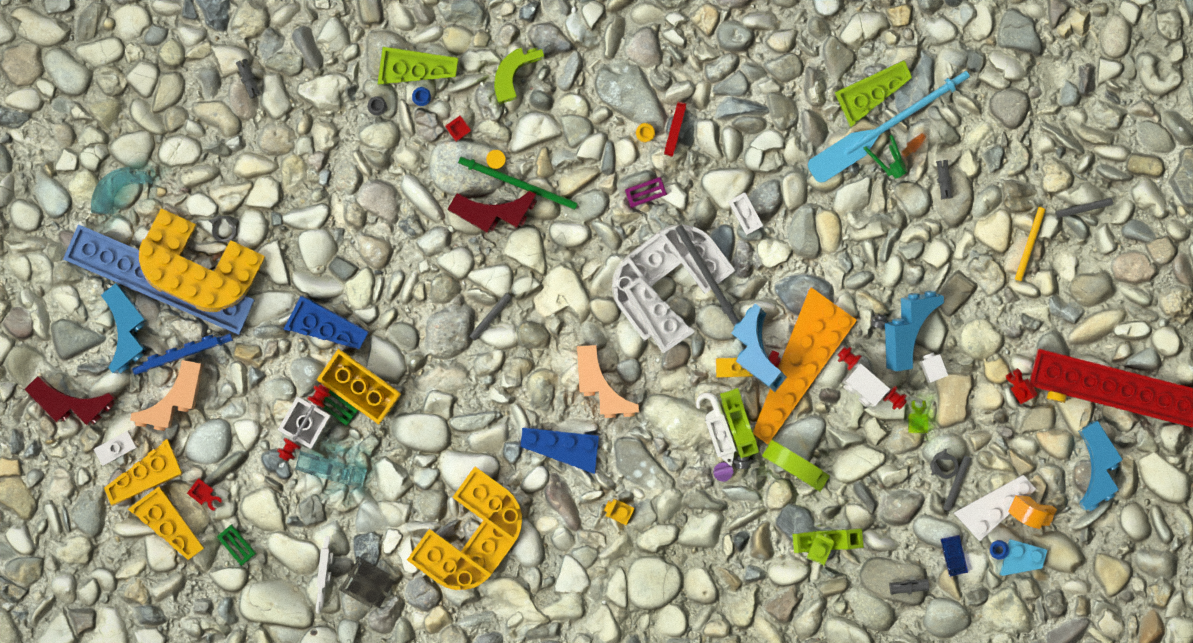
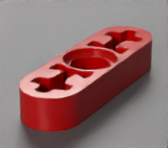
[664,101,687,157]

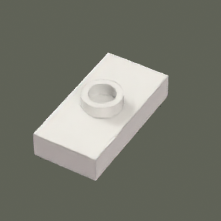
[728,193,763,235]
[94,431,138,466]

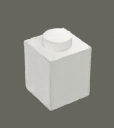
[920,352,948,383]

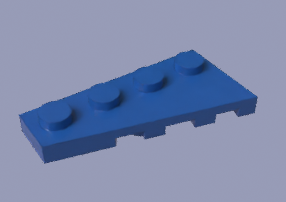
[283,295,369,349]
[520,428,599,474]

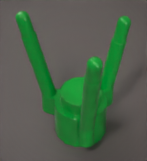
[863,135,908,179]

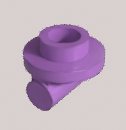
[713,462,733,482]

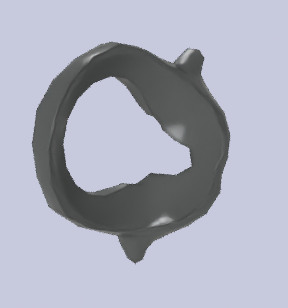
[209,215,239,243]
[930,449,958,479]

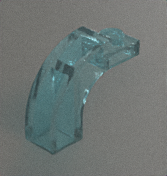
[91,167,152,214]
[295,451,367,488]

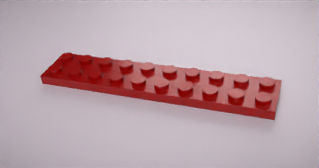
[1029,349,1193,428]

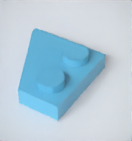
[999,539,1047,576]

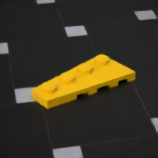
[104,439,183,506]
[128,486,205,560]

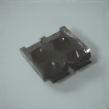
[338,555,395,608]

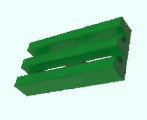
[323,390,358,426]
[217,524,256,566]

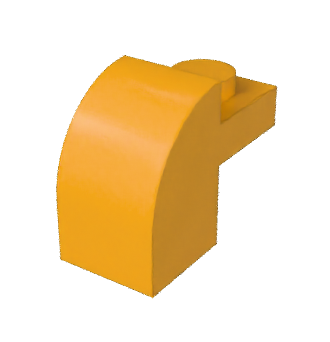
[1008,495,1057,529]

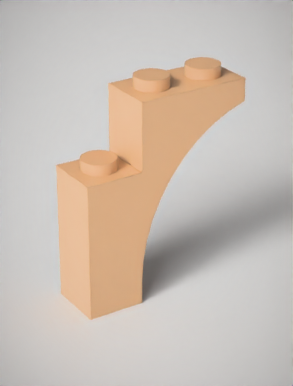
[577,345,639,418]
[130,360,204,431]

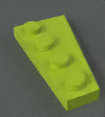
[377,47,459,85]
[834,60,912,127]

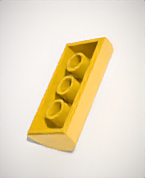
[317,348,402,425]

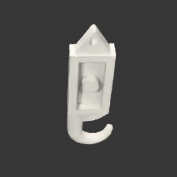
[696,392,736,466]
[315,536,334,614]

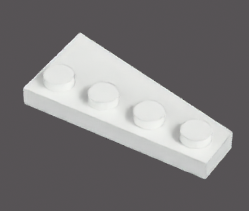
[623,277,695,353]
[953,475,1036,541]

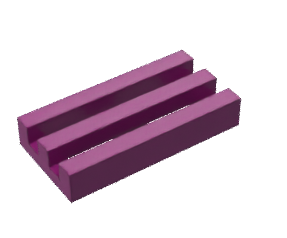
[625,177,667,208]

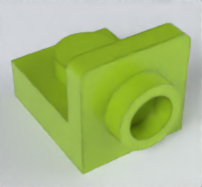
[807,533,835,566]

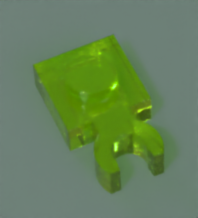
[908,400,928,433]

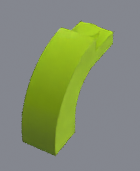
[494,47,545,105]
[720,388,759,458]
[762,440,830,492]
[792,528,864,553]

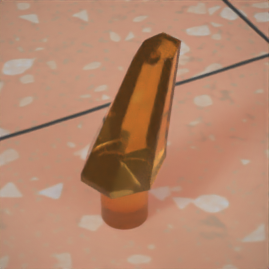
[901,133,926,158]

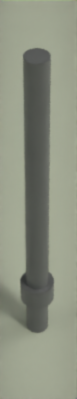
[675,224,740,326]

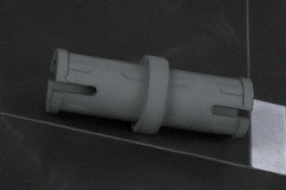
[236,59,261,99]
[936,160,953,200]
[889,578,929,595]

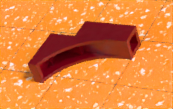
[447,191,537,234]
[24,376,117,425]

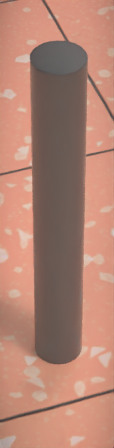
[1055,198,1113,218]
[470,292,512,341]
[943,455,971,512]

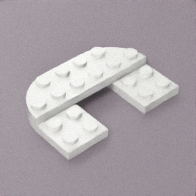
[612,224,735,341]

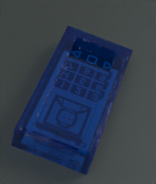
[940,535,968,577]

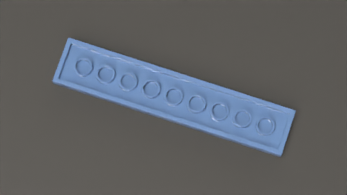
[63,224,255,335]

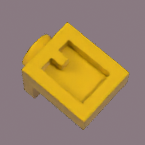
[604,498,634,525]

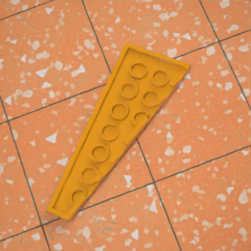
[753,287,857,445]

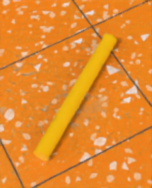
[1015,207,1046,282]

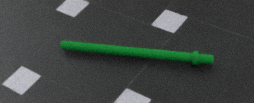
[458,156,578,210]

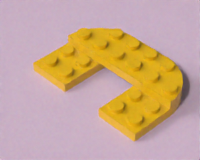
[139,208,265,312]
[407,466,522,590]

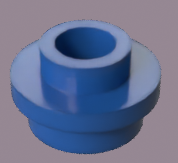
[990,540,1009,560]

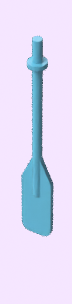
[807,71,970,183]

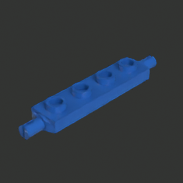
[132,333,233,375]

